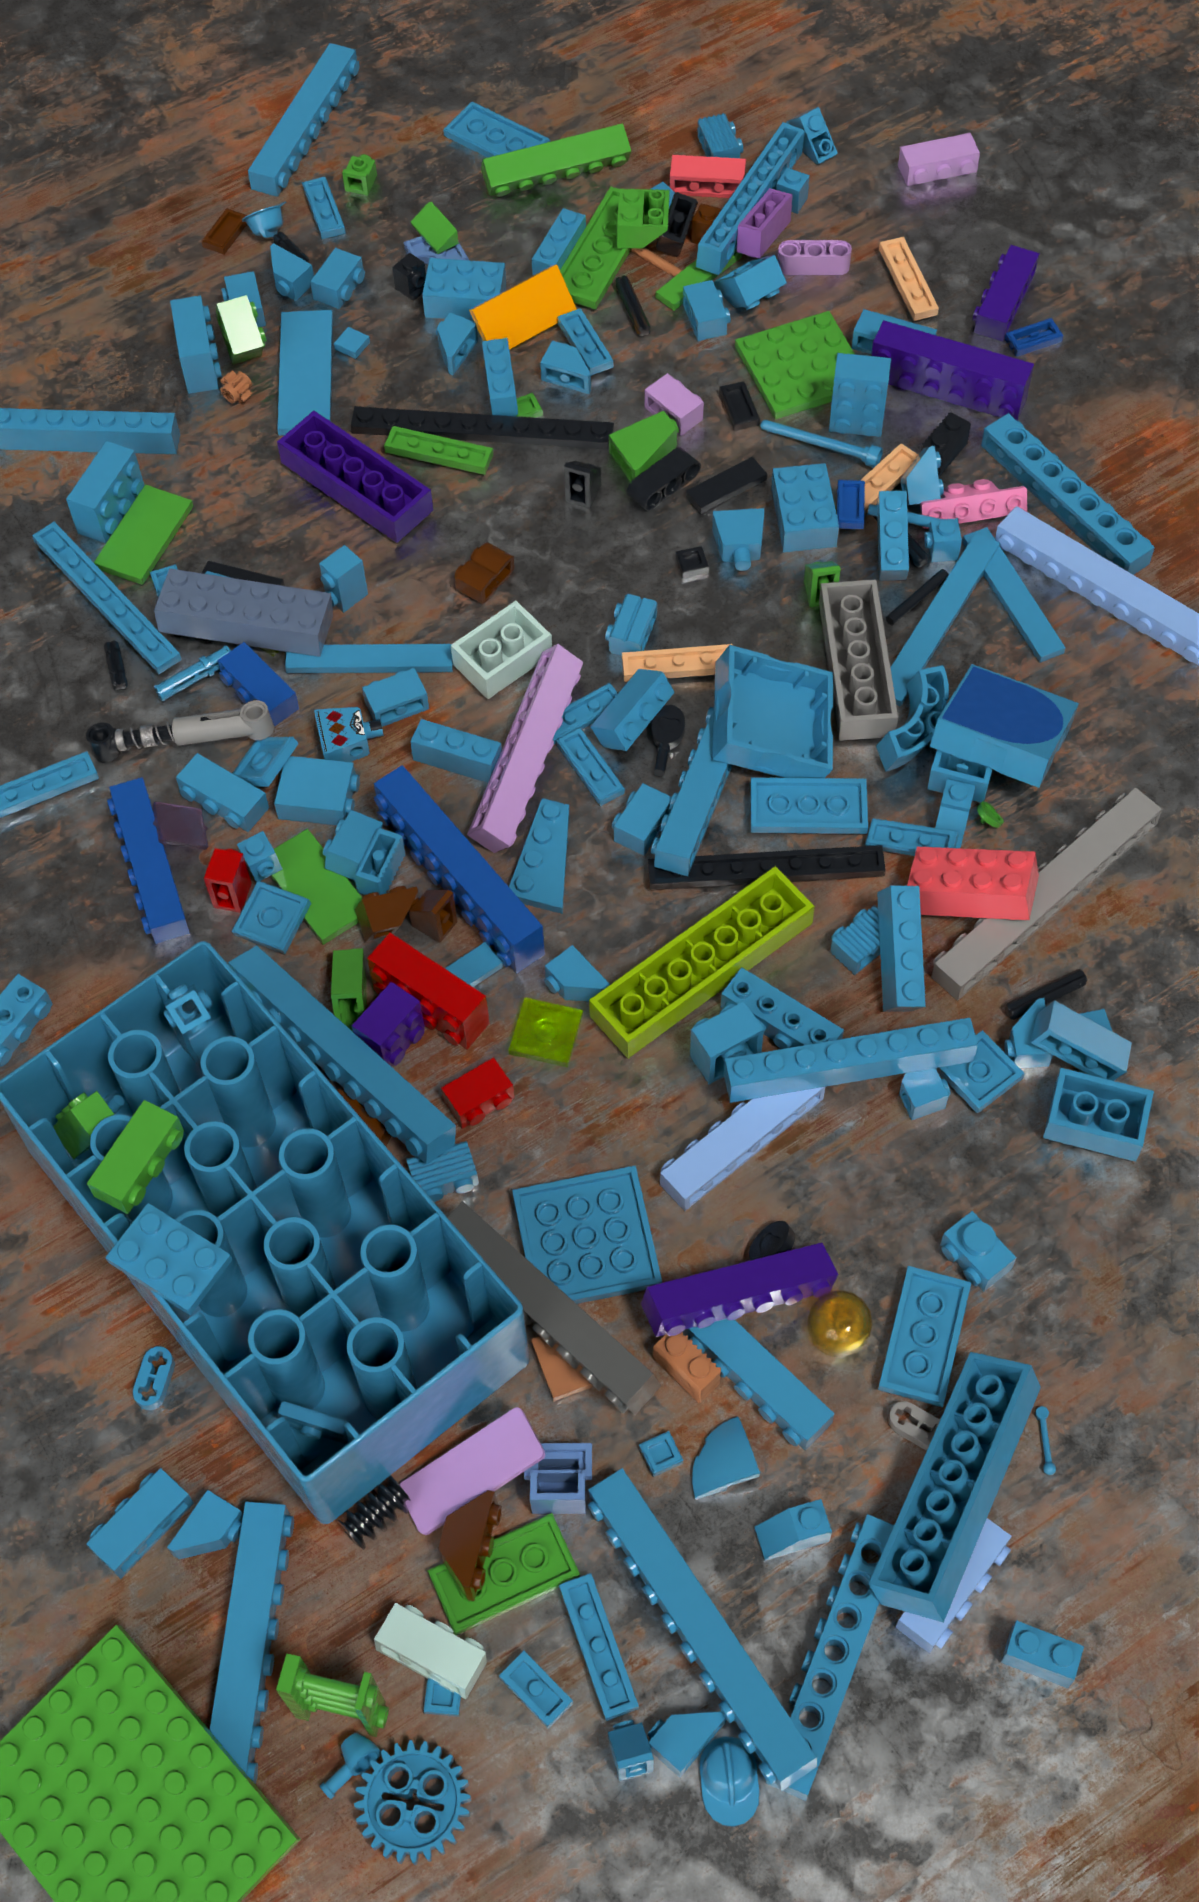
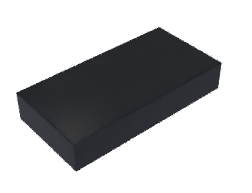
[719,381,760,431]

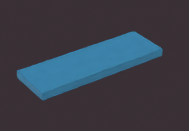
[277,310,333,436]

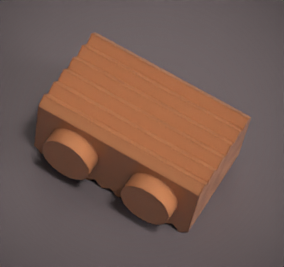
[653,1332,721,1403]

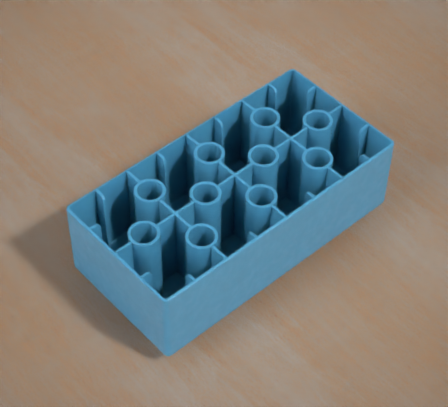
[0,941,530,1524]

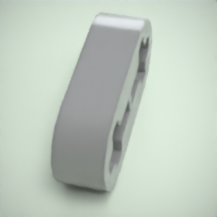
[888,1401,940,1451]

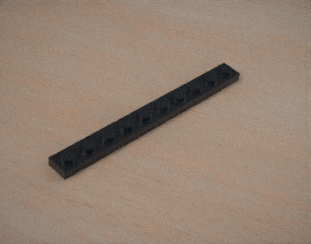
[351,406,614,450]

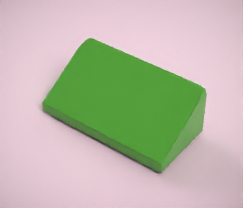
[411,202,459,254]

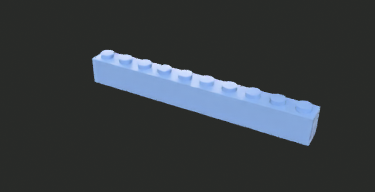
[995,506,1199,666]

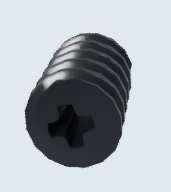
[336,1475,411,1550]

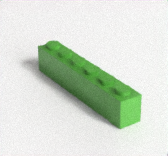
[481,123,631,197]

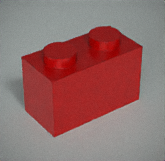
[204,848,252,913]
[441,1057,515,1129]

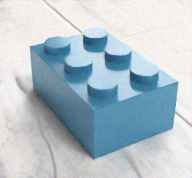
[422,258,507,321]
[170,295,222,394]
[829,353,891,437]
[66,441,145,544]
[771,463,839,552]
[1043,1068,1154,1162]

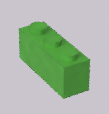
[53,1091,115,1159]
[87,1100,184,1214]

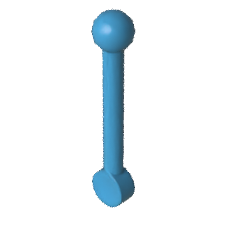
[1035,1406,1056,1475]

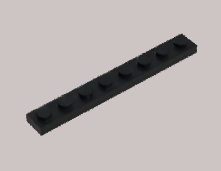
[648,845,886,890]

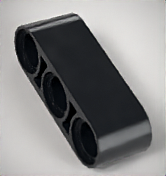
[627,447,701,511]

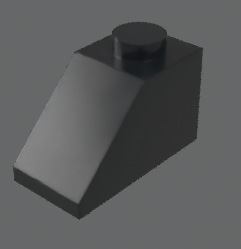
[564,461,601,509]

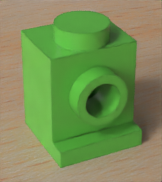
[342,154,377,195]

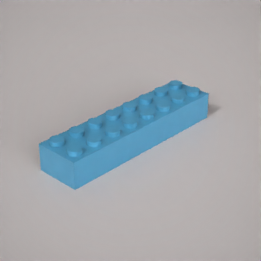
[869,1352,1041,1623]

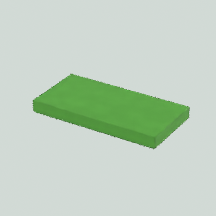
[94,484,194,585]
[270,828,362,945]
[428,1513,580,1636]

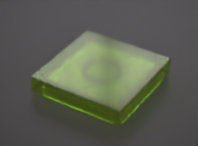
[509,997,583,1068]

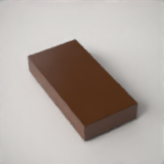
[202,208,248,255]

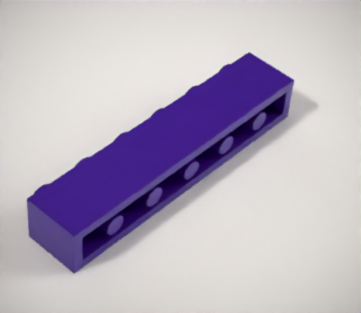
[641,1243,839,1337]

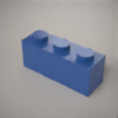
[218,642,299,727]

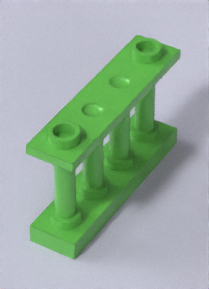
[276,1654,389,1737]

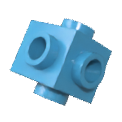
[164,984,213,1034]

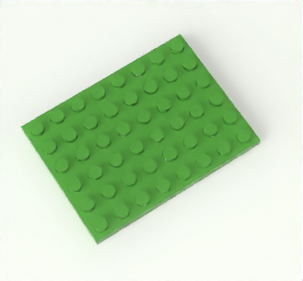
[0,1625,301,1902]

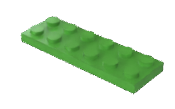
[560,186,632,309]

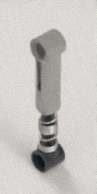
[86,700,274,762]

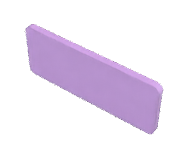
[400,1407,545,1535]

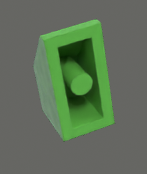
[804,561,841,607]

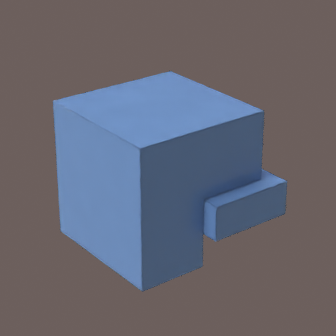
[524,1443,592,1514]

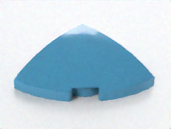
[692,1417,760,1500]

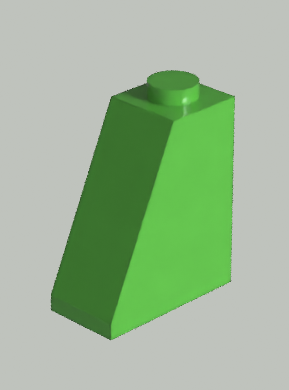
[609,410,679,482]
[331,948,367,1032]

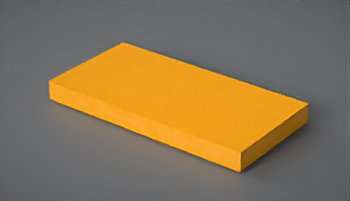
[469,264,577,350]

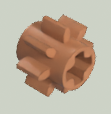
[220,370,253,404]

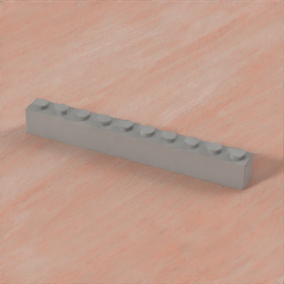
[931,788,1162,1001]

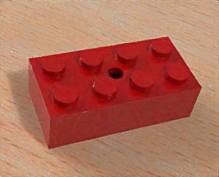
[367,932,490,1050]

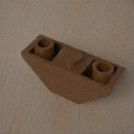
[438,1490,502,1601]

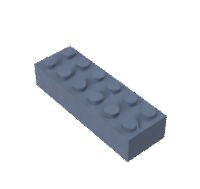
[154,568,333,657]

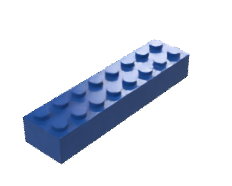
[374,765,545,974]

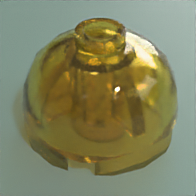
[807,1290,873,1358]

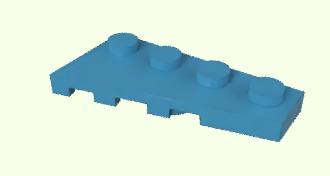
[509,798,570,914]

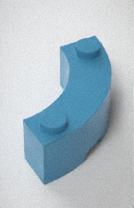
[876,665,949,771]

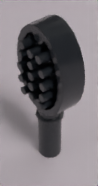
[651,705,685,776]
[749,1221,795,1260]

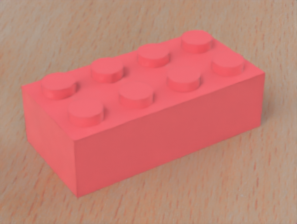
[907,847,1039,920]

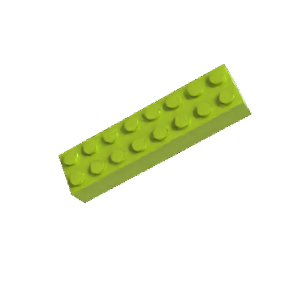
[589,866,815,1059]

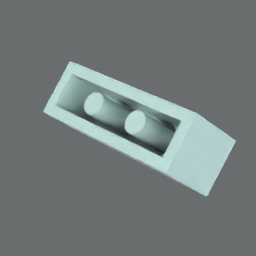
[374,1603,487,1700]

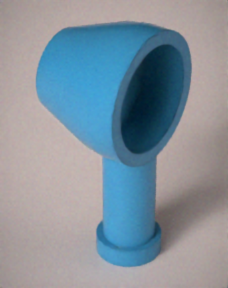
[320,1733,381,1799]

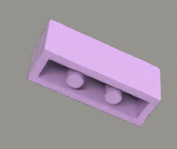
[898,133,980,186]

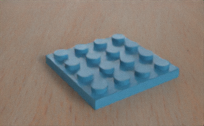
[512,1165,663,1304]

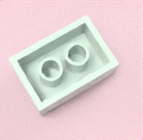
[451,601,552,699]

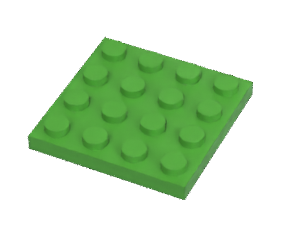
[735,311,855,420]

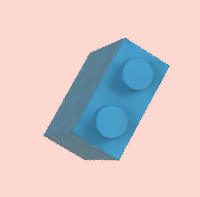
[274,756,360,826]

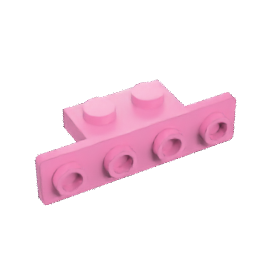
[920,479,1027,529]

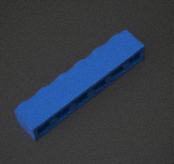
[107,777,190,944]

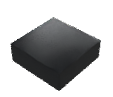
[676,546,709,578]

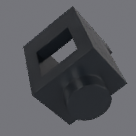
[392,253,426,301]

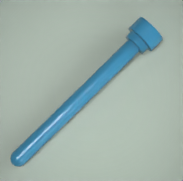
[760,420,883,468]

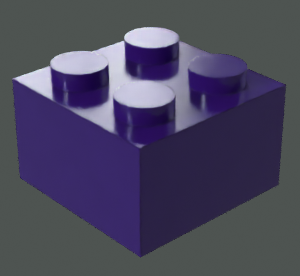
[352,982,425,1067]

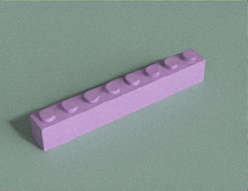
[467,644,583,853]

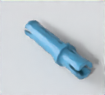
[154,645,231,702]

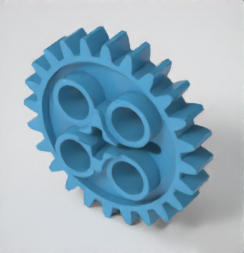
[354,1740,472,1865]

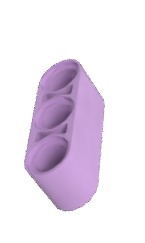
[778,240,852,275]

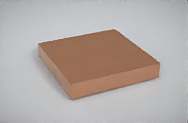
[531,1317,593,1402]

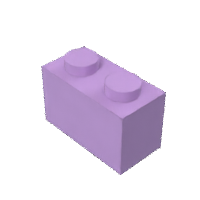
[645,373,704,436]

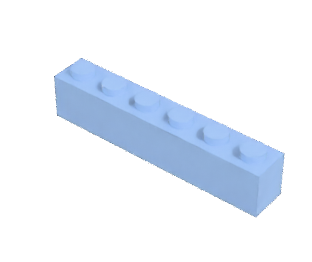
[660,1087,825,1211]

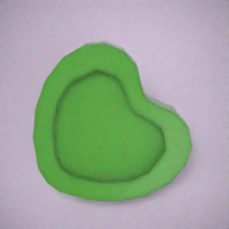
[977,801,1004,828]

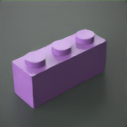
[737,188,792,258]

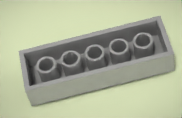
[819,579,898,741]

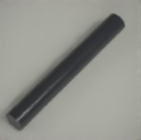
[886,569,949,625]

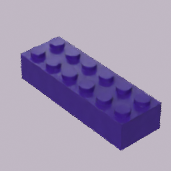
[871,320,1034,421]
[277,410,433,543]

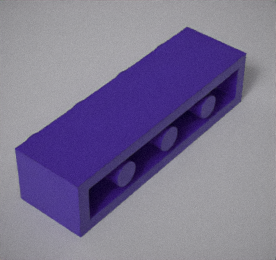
[972,245,1040,342]

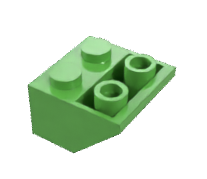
[617,189,670,249]

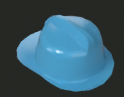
[242,201,287,238]
[700,1736,759,1827]

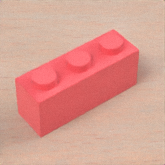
[670,155,746,198]

